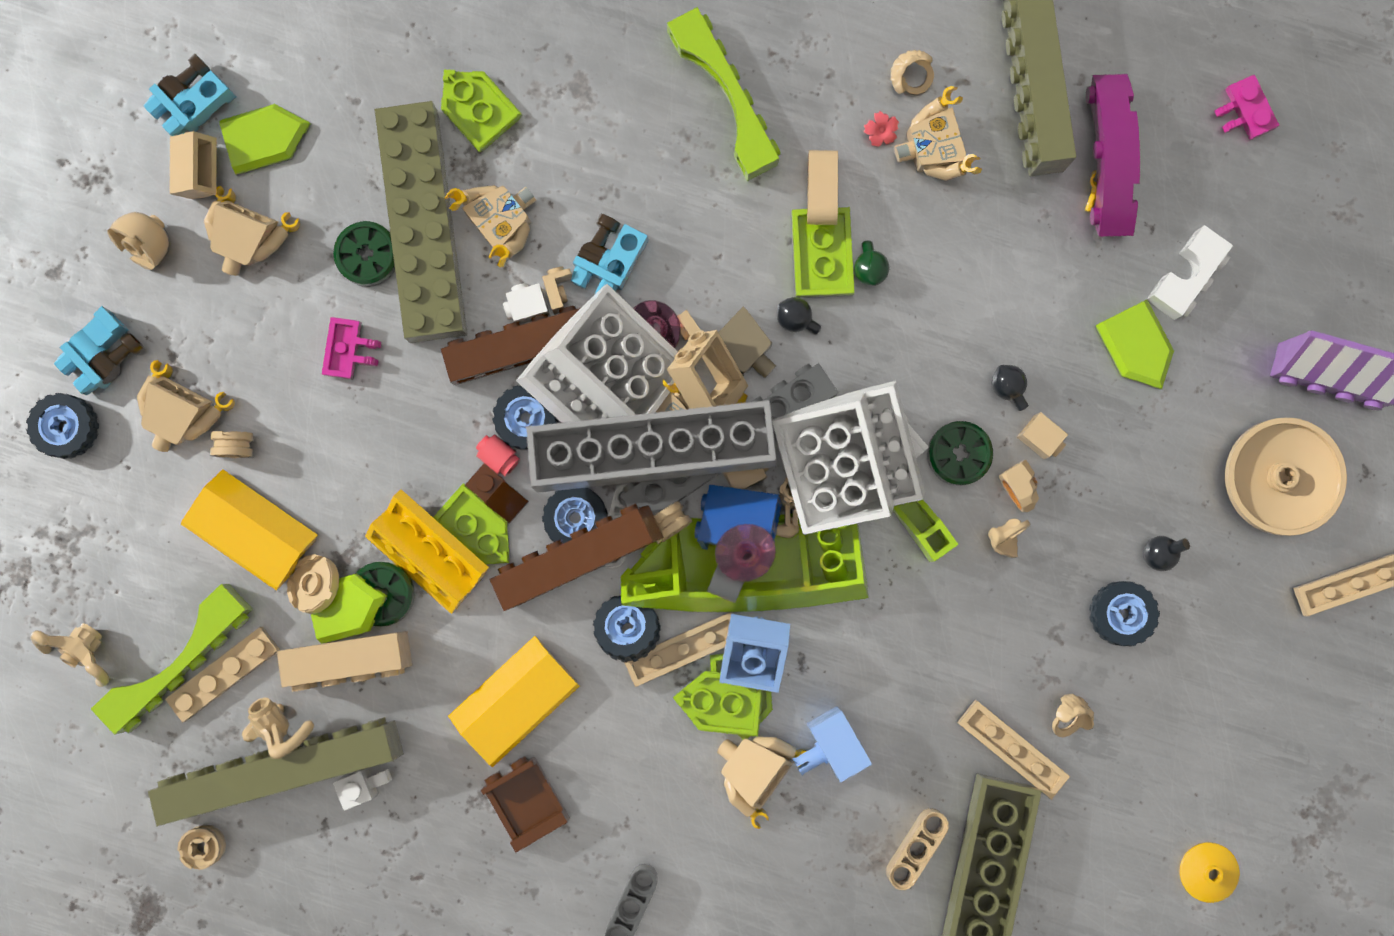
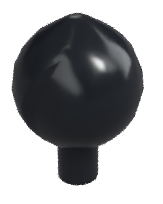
[777,297,821,335]
[991,365,1029,411]
[1143,536,1190,571]

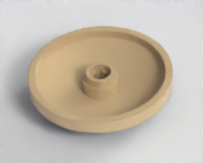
[1225,417,1347,536]

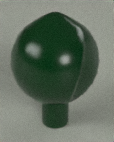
[854,240,890,286]

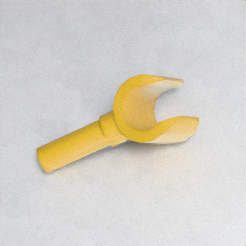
[1085,170,1097,212]

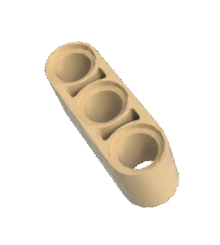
[807,150,838,225]
[886,808,949,890]

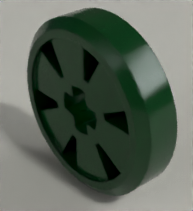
[333,221,395,286]
[927,421,993,486]
[356,562,415,627]

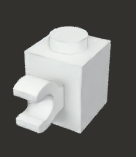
[333,768,393,811]

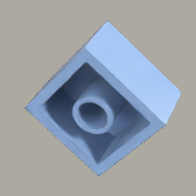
[719,614,790,693]
[793,706,872,782]

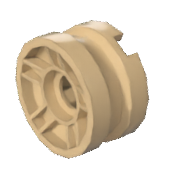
[210,431,253,458]
[654,501,692,544]
[177,824,226,870]

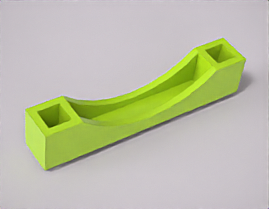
[667,7,781,181]
[892,500,959,562]
[91,584,253,735]

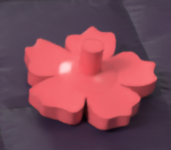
[864,111,899,147]

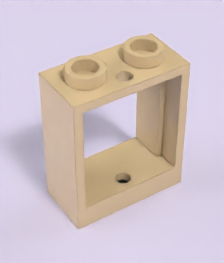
[667,330,748,409]

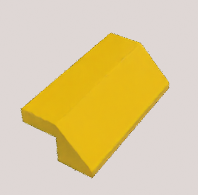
[181,469,318,591]
[365,489,489,614]
[448,636,580,768]

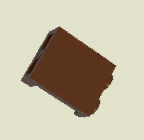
[481,756,570,853]

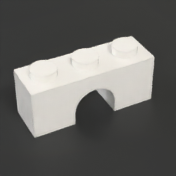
[1146,225,1233,320]

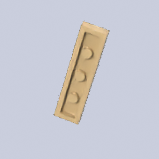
[1293,553,1394,616]
[624,612,732,687]
[165,627,280,723]
[957,700,1070,800]

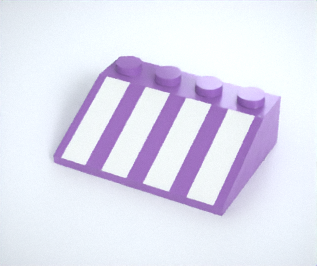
[1270,330,1394,411]

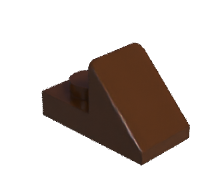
[465,463,529,523]

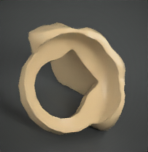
[890,50,934,95]
[988,518,1031,558]
[1052,694,1094,737]

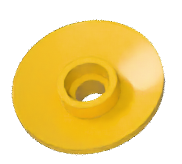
[1180,842,1240,903]

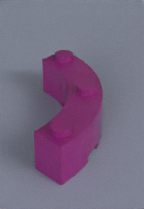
[1086,74,1140,237]

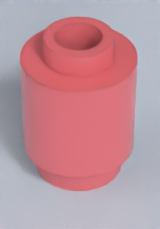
[476,434,520,477]

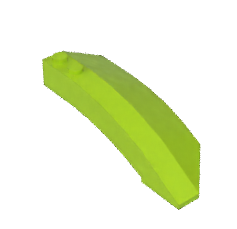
[620,514,869,612]

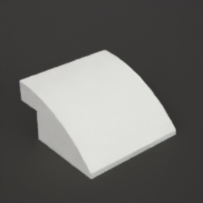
[516,284,678,423]
[772,381,925,534]

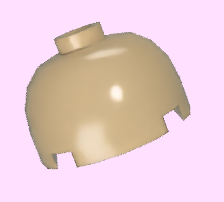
[107,212,169,270]

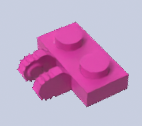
[1214,74,1280,140]
[322,317,381,380]

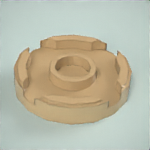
[287,554,339,614]

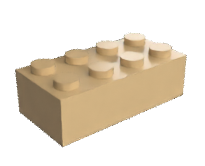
[277,631,413,692]

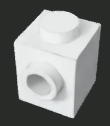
[503,283,550,325]

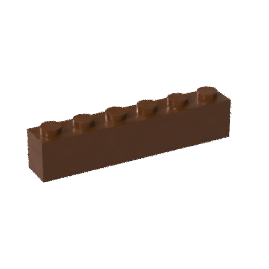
[441,306,580,386]
[489,503,664,611]

